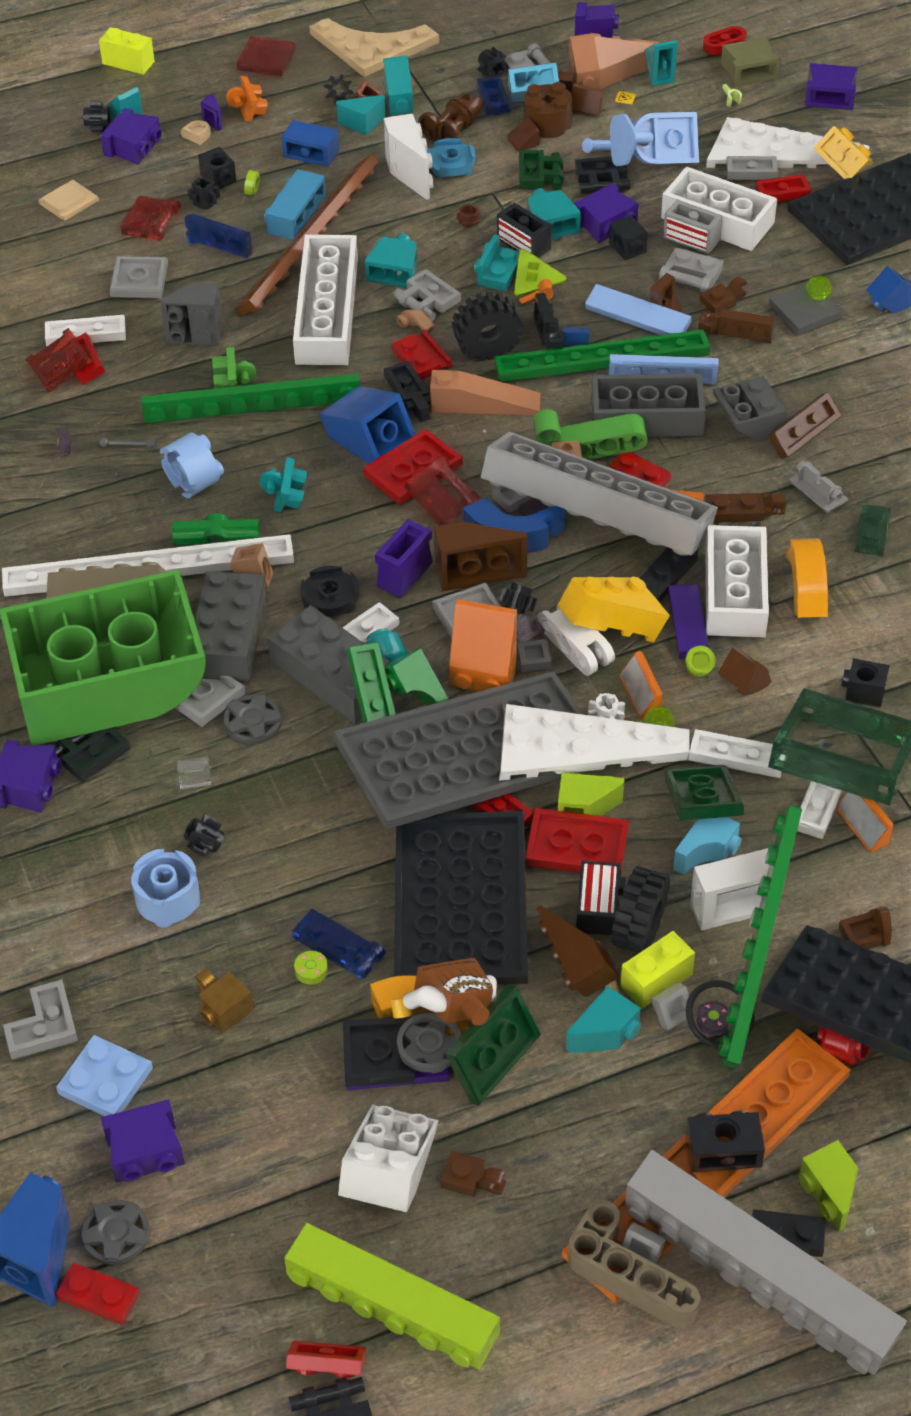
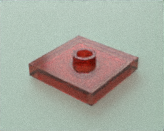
[237,36,296,76]

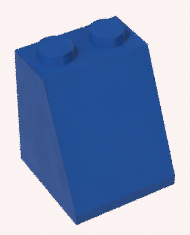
[319,386,415,464]
[0,1172,71,1307]

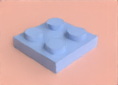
[56,1035,153,1116]

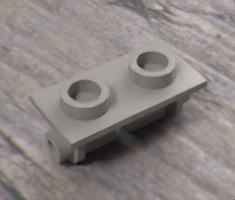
[789,460,848,513]

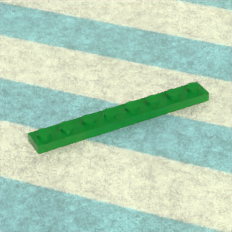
[495,330,710,382]
[141,374,360,424]
[718,805,802,1070]

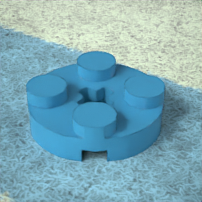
[427,138,476,178]

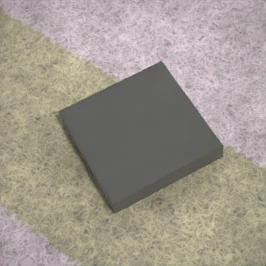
[769,281,843,335]

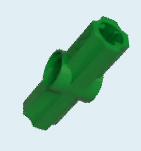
[172,513,260,545]

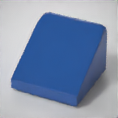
[562,326,589,347]

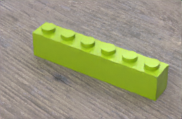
[284,1223,500,1370]

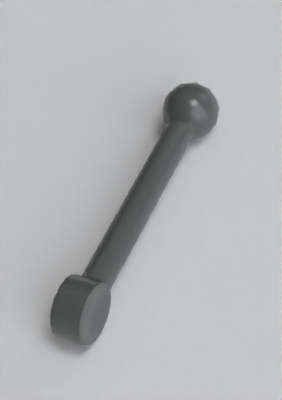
[99,437,156,450]

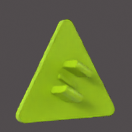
[514,249,567,297]

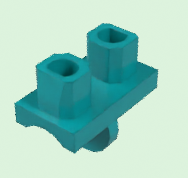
[259,457,307,513]

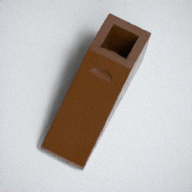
[537,905,619,997]

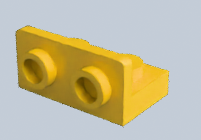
[813,126,873,179]

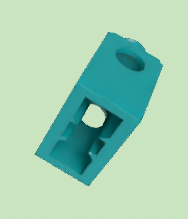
[527,188,581,239]
[365,233,417,288]

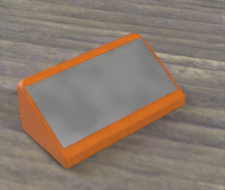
[620,651,663,719]
[836,780,894,852]

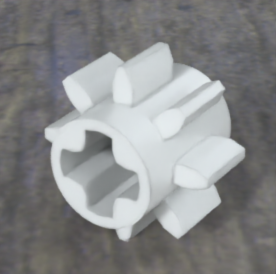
[588,693,625,720]

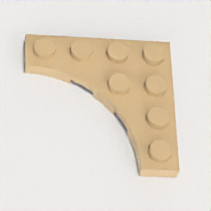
[309,18,439,77]

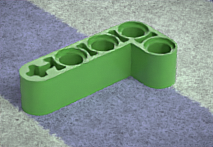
[533,409,648,460]

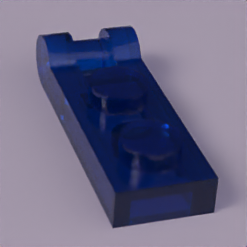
[184,214,252,258]
[292,909,386,978]

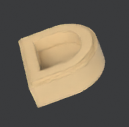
[181,120,211,145]

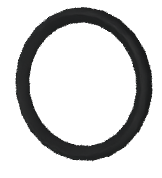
[685,980,755,1049]

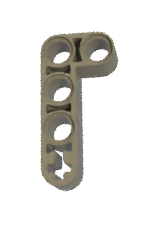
[568,1200,701,1329]

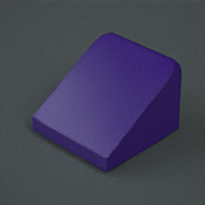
[201,94,222,131]

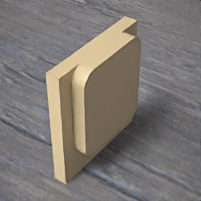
[39,180,99,221]

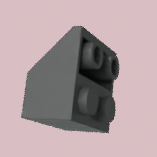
[160,283,223,346]
[713,376,787,442]

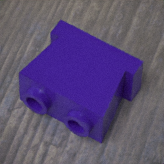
[575,2,619,38]
[805,63,858,110]
[101,108,162,165]
[574,183,639,243]
[375,519,433,598]
[0,739,61,813]
[100,1099,185,1183]

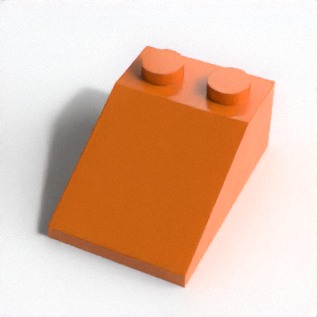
[449,599,517,691]

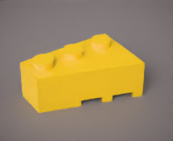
[557,576,670,643]

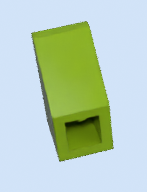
[558,773,624,816]
[798,1140,858,1232]

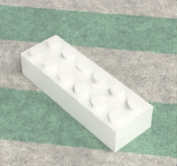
[293,235,358,365]

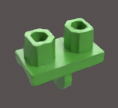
[212,347,256,389]

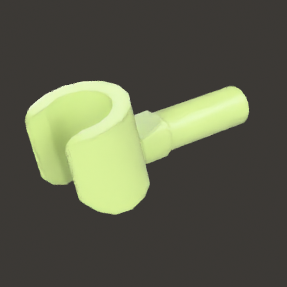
[722,84,742,107]

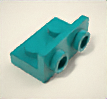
[474,234,519,291]

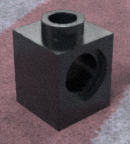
[198,146,236,189]
[609,215,648,261]
[841,658,890,707]

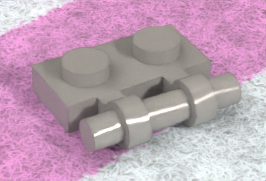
[393,269,461,321]

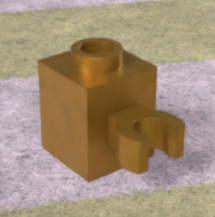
[195,968,254,1034]

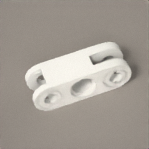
[537,604,615,676]

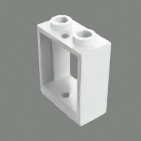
[690,848,769,931]

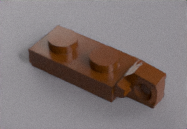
[698,309,774,343]
[705,493,786,523]

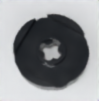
[300,566,359,616]

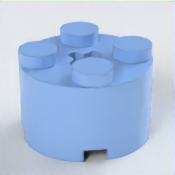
[160,432,224,498]
[131,849,200,928]

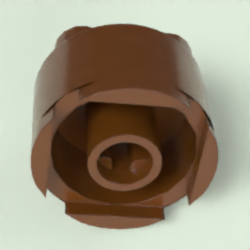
[524,82,573,138]

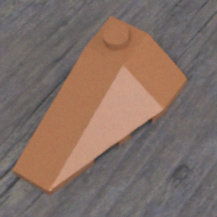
[568,33,660,89]
[430,370,541,415]

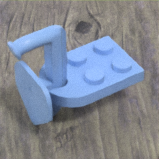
[582,112,699,166]

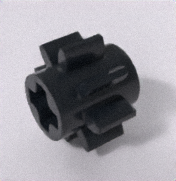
[477,47,506,79]
[323,74,354,105]
[83,101,110,132]
[188,177,220,209]
[499,582,537,617]
[184,814,224,857]

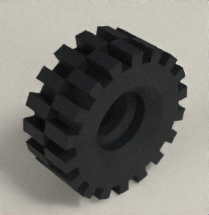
[452,292,523,361]
[611,866,670,953]

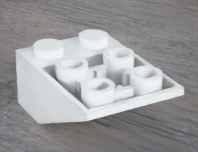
[384,114,433,200]
[338,1105,439,1212]

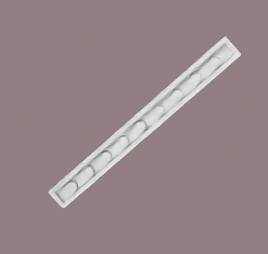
[2,534,294,597]

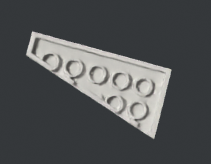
[706,117,870,168]
[499,704,689,781]

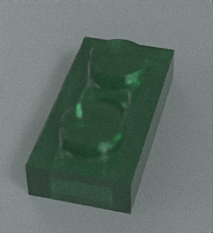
[854,504,891,556]

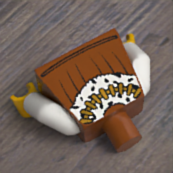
[390,958,497,1026]

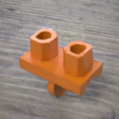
[225,76,268,122]

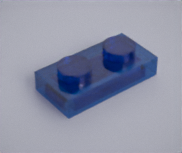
[477,76,510,115]

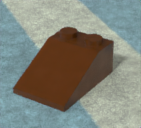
[434,522,528,592]

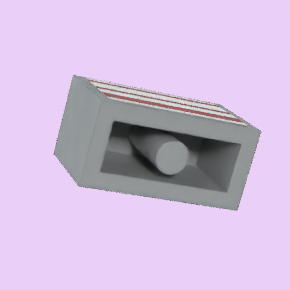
[663,200,722,254]

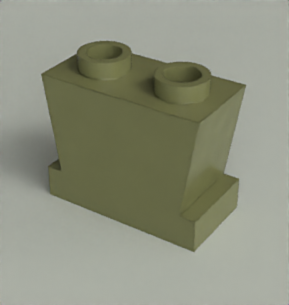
[721,37,781,87]

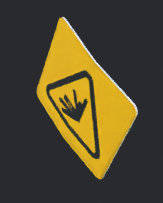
[615,91,636,104]

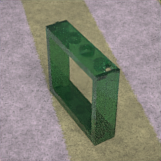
[768,688,911,806]

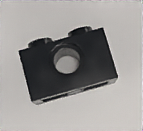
[685,1111,765,1173]

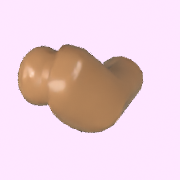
[397,309,435,334]

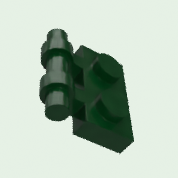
[519,150,564,191]

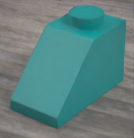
[383,55,413,116]
[566,987,641,1053]

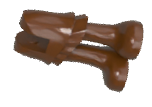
[418,92,484,141]

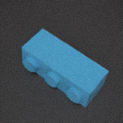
[264,169,326,240]

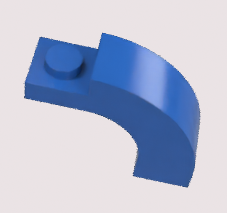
[463,497,566,553]

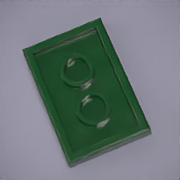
[665,765,744,821]
[445,983,541,1105]

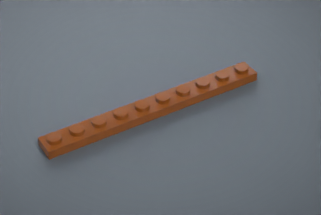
[235,153,379,317]

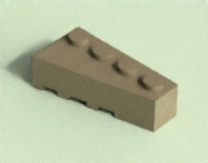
[46,562,167,599]

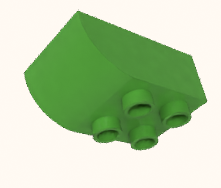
[0,569,206,746]

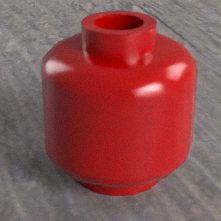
[817,1027,871,1066]

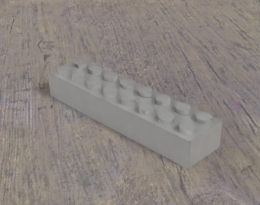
[480,431,718,555]
[625,1150,907,1376]

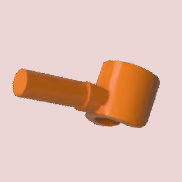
[519,279,553,305]

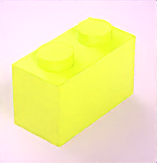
[99,27,155,75]
[620,931,695,1009]

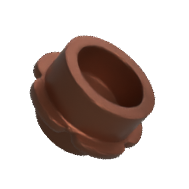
[457,204,482,227]

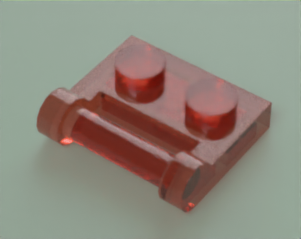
[120,195,181,241]
[25,328,92,392]
[404,456,480,526]

